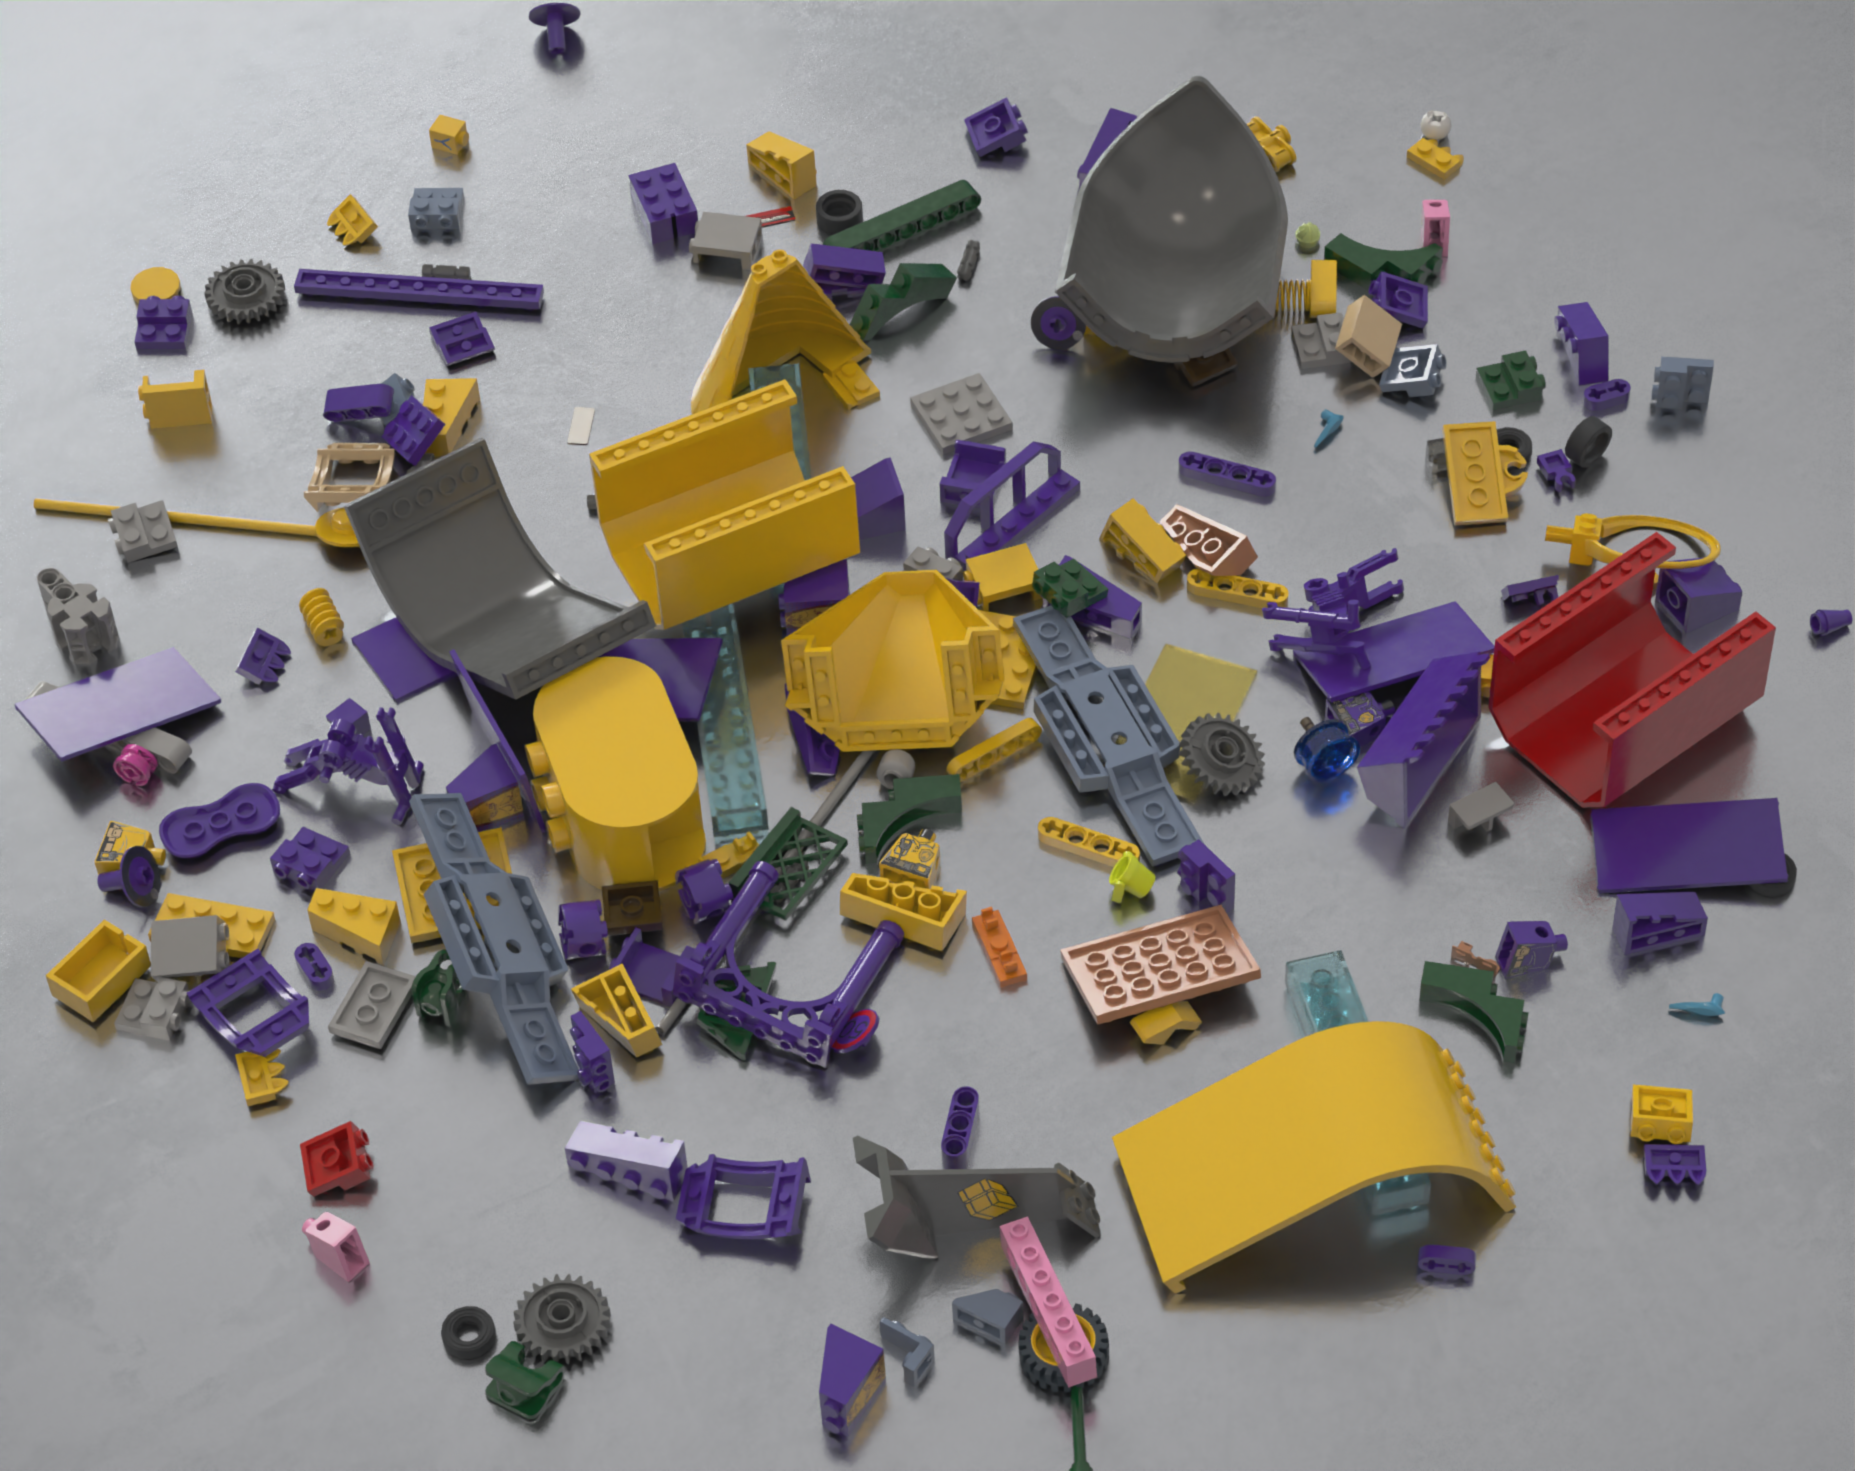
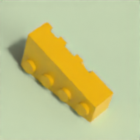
[840,873,967,951]

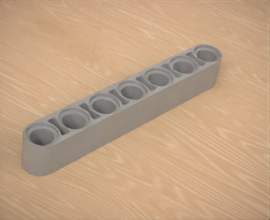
[25,681,192,774]

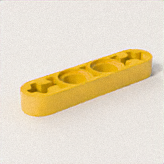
[1187,569,1289,608]
[946,718,1042,782]
[1038,817,1140,867]

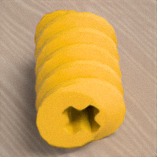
[299,588,344,646]

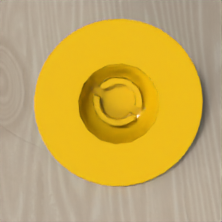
[315,507,360,547]

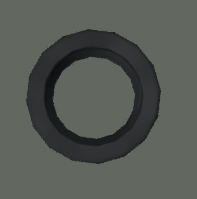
[816,190,863,235]
[1565,416,1612,468]

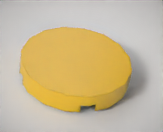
[130,267,181,304]

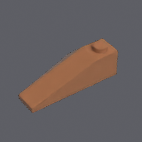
[1160,504,1258,576]

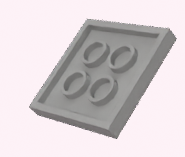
[910,373,1013,455]

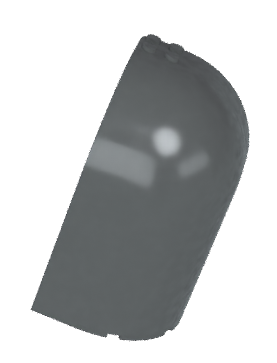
[1055,76,1288,362]

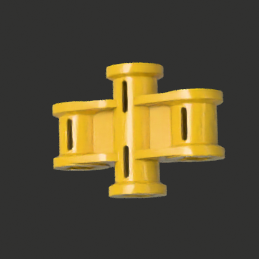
[1247,116,1297,173]

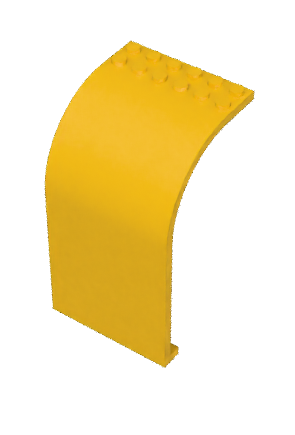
[1112,1021,1516,1294]

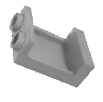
[689,211,763,270]
[151,915,229,981]

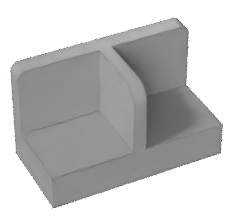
[1448,782,1514,831]

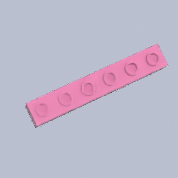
[1000,1216,1097,1388]

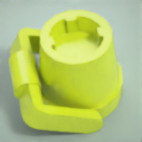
[1109,851,1156,903]

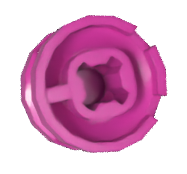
[113,744,158,786]

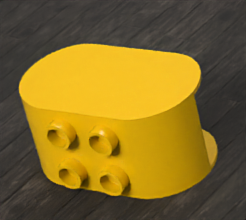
[525,657,706,892]

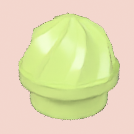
[1295,222,1320,248]

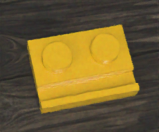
[822,362,880,410]

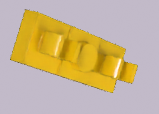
[678,832,759,879]

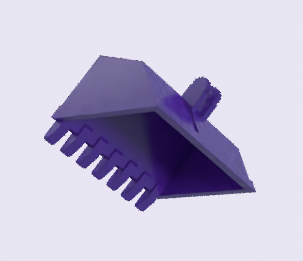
[1357,651,1490,829]

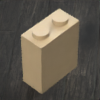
[1335,295,1402,378]

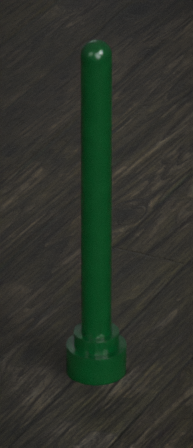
[1069,1385,1093,1471]

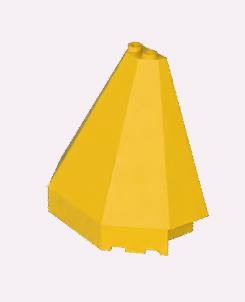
[781,570,1005,752]

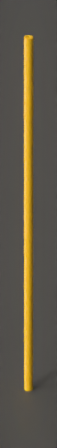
[33,498,317,536]

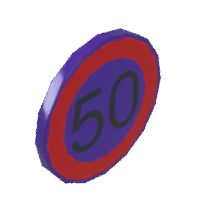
[831,1009,880,1053]

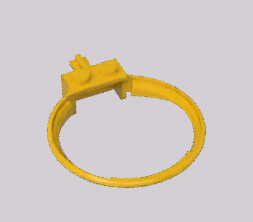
[1545,513,1721,569]

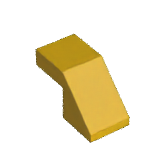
[1130,1001,1202,1045]

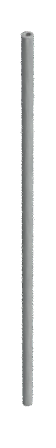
[655,750,876,1035]

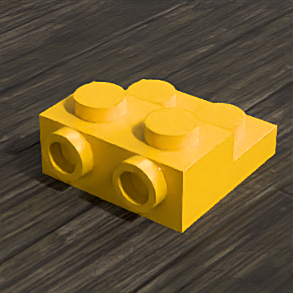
[1631,1084,1693,1144]

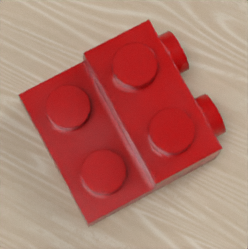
[300,1121,374,1197]

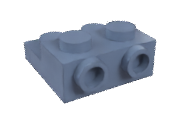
[408,188,464,229]
[1379,344,1447,397]
[1651,356,1714,409]

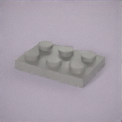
[328,961,416,1049]

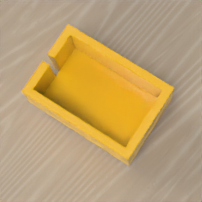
[45,919,151,1022]

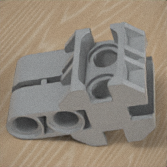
[37,568,119,664]

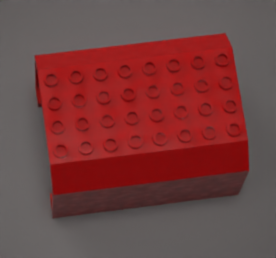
[1488,532,1776,808]

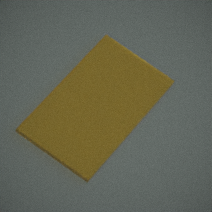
[1103,643,1257,803]

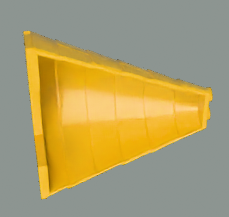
[691,249,871,414]

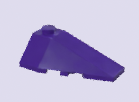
[784,683,840,776]

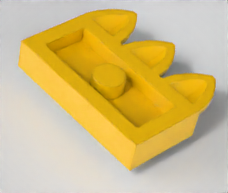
[1407,138,1464,180]
[327,194,379,246]
[235,1049,289,1106]

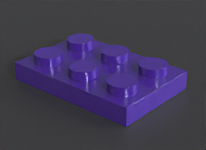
[381,395,445,466]

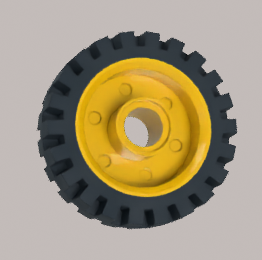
[1018,1302,1109,1392]

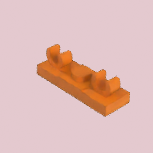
[972,907,1027,988]

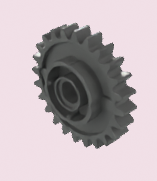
[204,259,286,324]
[1179,712,1265,796]
[513,1274,611,1364]

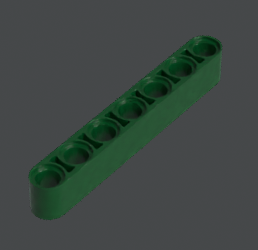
[822,180,982,252]

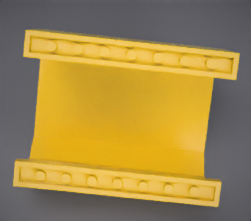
[589,379,860,630]

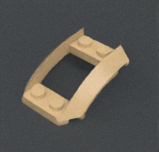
[304,443,395,512]

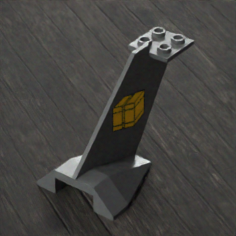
[853,1135,1101,1260]

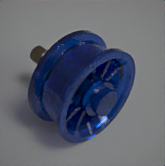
[1294,717,1360,783]

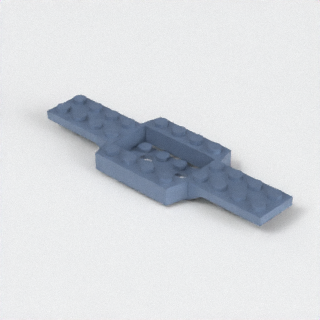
[1013,606,1204,867]
[409,793,579,1085]

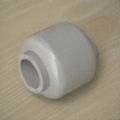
[877,749,916,790]

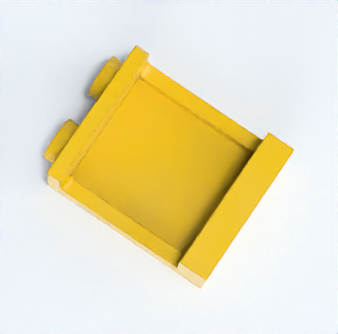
[138,370,213,429]
[963,543,1042,612]

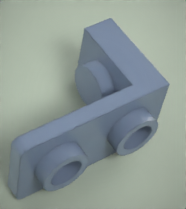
[879,1317,935,1387]

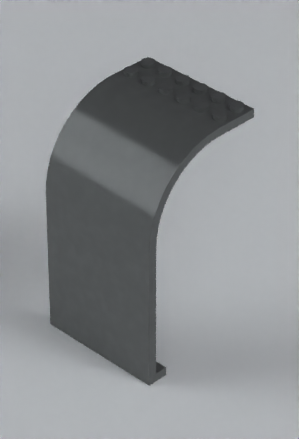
[343,438,656,700]

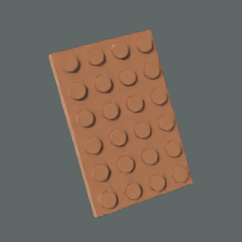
[1060,905,1261,1025]

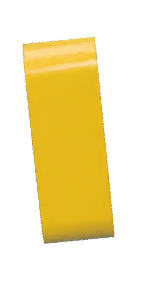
[1310,260,1337,318]

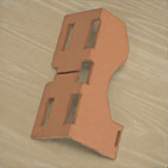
[1451,941,1500,977]

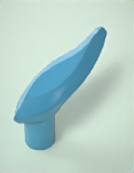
[1314,409,1343,448]
[1669,993,1725,1016]

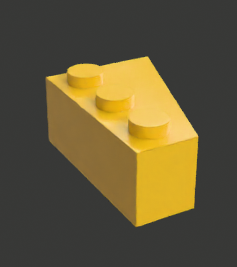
[746,131,817,200]
[423,378,480,456]
[1099,498,1186,584]
[307,888,401,966]
[571,963,663,1057]

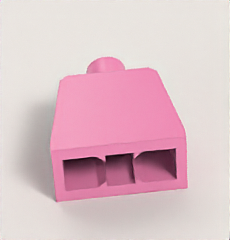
[1421,200,1450,257]
[302,1212,370,1282]

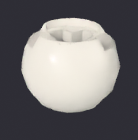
[1420,110,1451,140]

